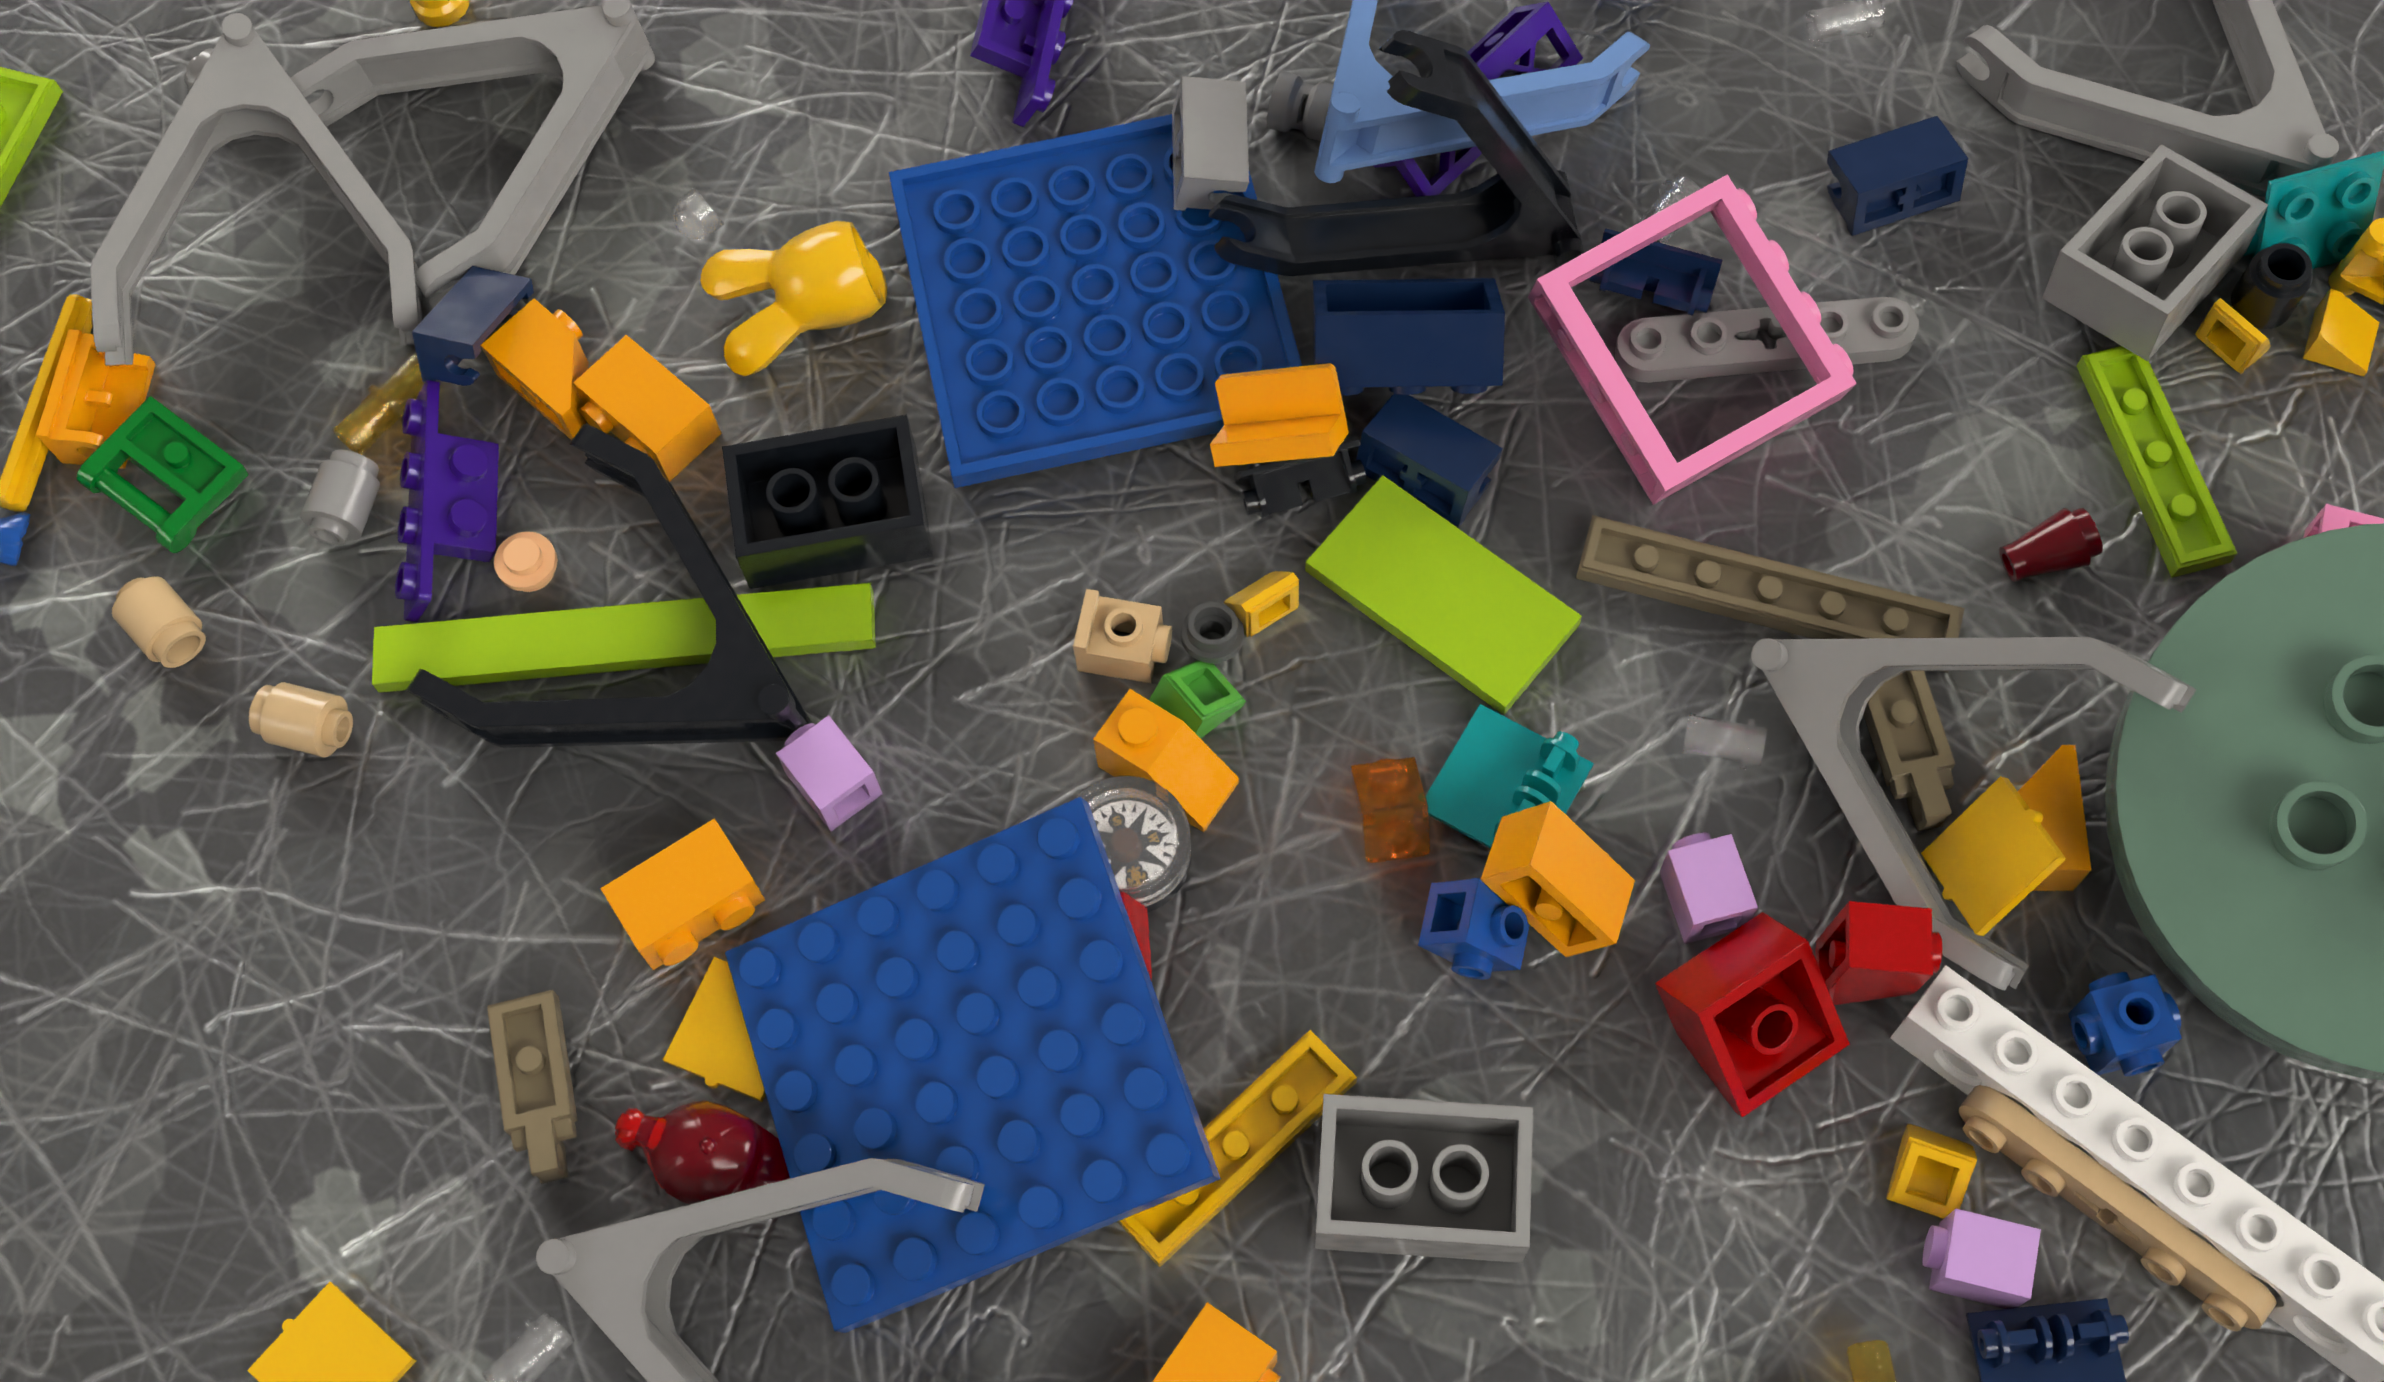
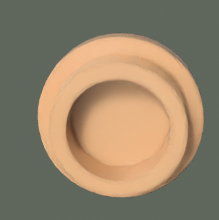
[494,531,558,592]

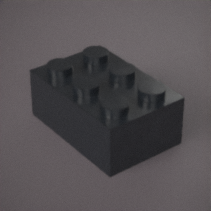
[722,414,933,589]

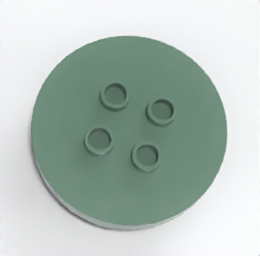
[2105,523,2384,1080]

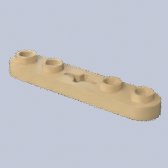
[1959,1085,2277,1332]

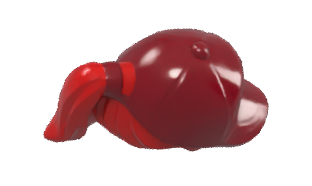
[615,1100,790,1205]

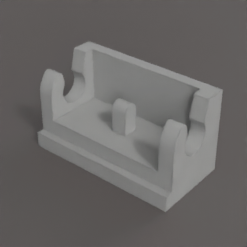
[1172,76,1249,211]

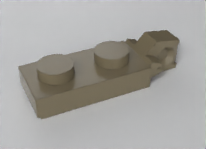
[1863,671,1955,831]
[487,990,578,1184]

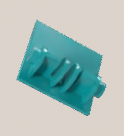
[2243,151,2384,269]
[1418,704,1594,849]

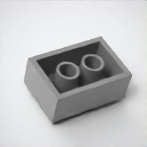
[2042,144,2268,361]
[1315,1094,1533,1263]

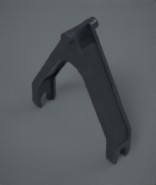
[1209,30,1584,276]
[406,424,812,748]

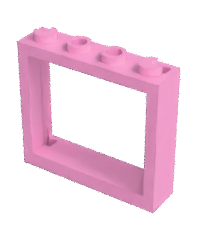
[1528,174,1857,505]

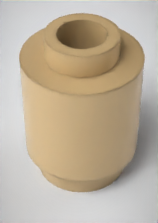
[112,576,206,668]
[249,682,353,757]

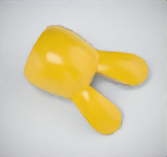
[700,220,887,376]

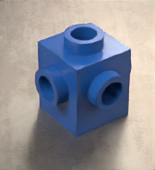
[1418,878,1530,980]
[2068,972,2182,1076]

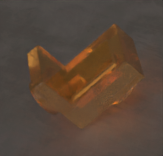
[1351,757,1430,863]

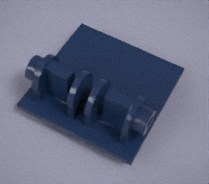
[1966,1298,2129,1382]

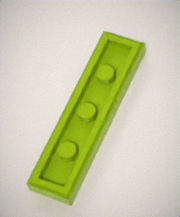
[2076,346,2238,578]

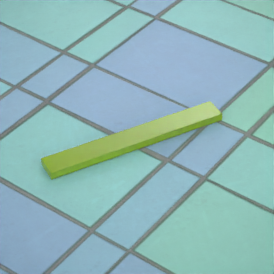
[372,583,876,693]

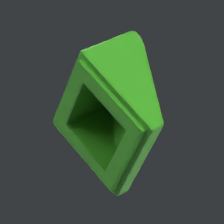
[1149,660,1246,738]

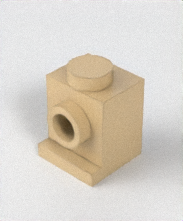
[1073,589,1172,683]

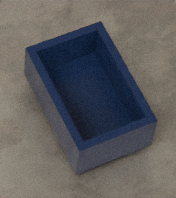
[1313,278,1505,395]

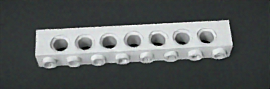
[1890,965,2384,1382]

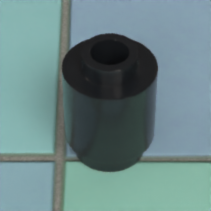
[2231,243,2313,329]

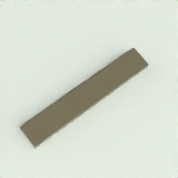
[1576,515,1965,673]

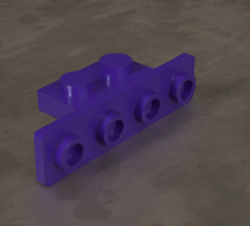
[970,0,1074,127]
[395,380,499,622]

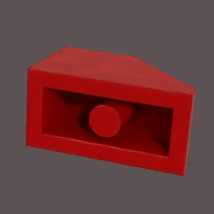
[1816,901,1943,1005]

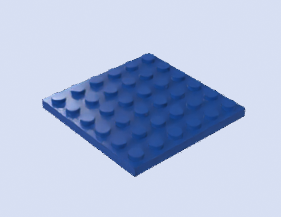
[888,114,1302,488]
[725,797,1221,1333]

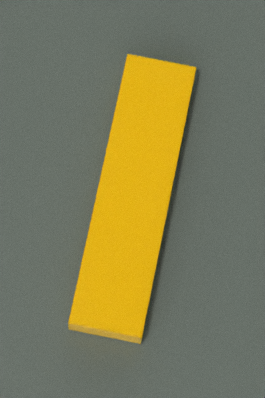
[1117,1030,1357,1268]

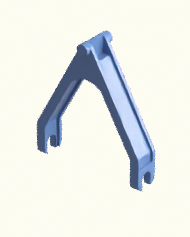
[1314,0,1650,183]

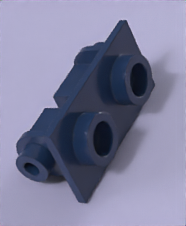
[1589,228,1723,316]

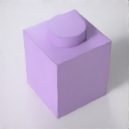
[776,715,882,832]
[1659,833,1758,944]
[1923,1208,2041,1309]

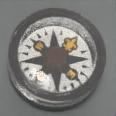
[1075,776,1192,912]

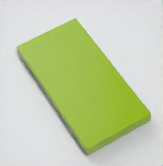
[1305,475,1582,715]

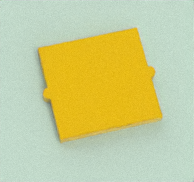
[1921,776,2066,936]
[663,957,766,1102]
[247,1281,417,1382]

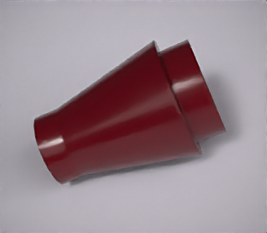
[1999,508,2103,582]

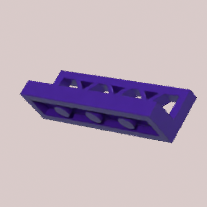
[1373,1,1583,197]

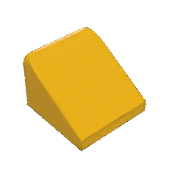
[2303,288,2380,377]
[2195,298,2271,374]
[1224,571,1299,637]
[1886,1124,1977,1219]

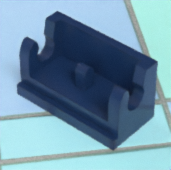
[1827,116,1968,236]
[412,266,534,386]
[1356,393,1503,528]

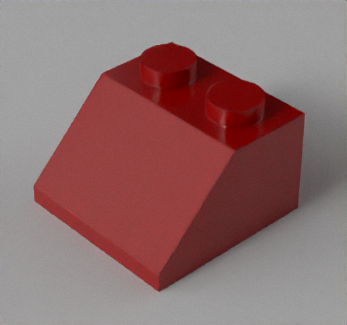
[1655,912,1850,1118]

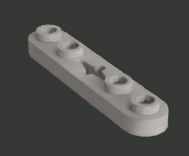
[1615,297,1919,383]

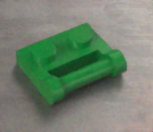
[76,396,249,553]

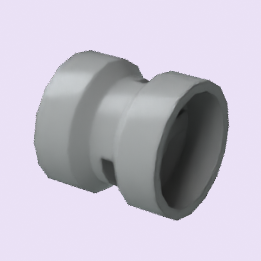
[1267,71,1334,142]

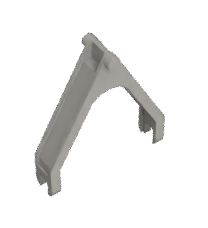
[291,0,655,308]
[1957,0,2339,197]
[90,13,424,366]
[1751,637,2196,991]
[536,1158,985,1382]

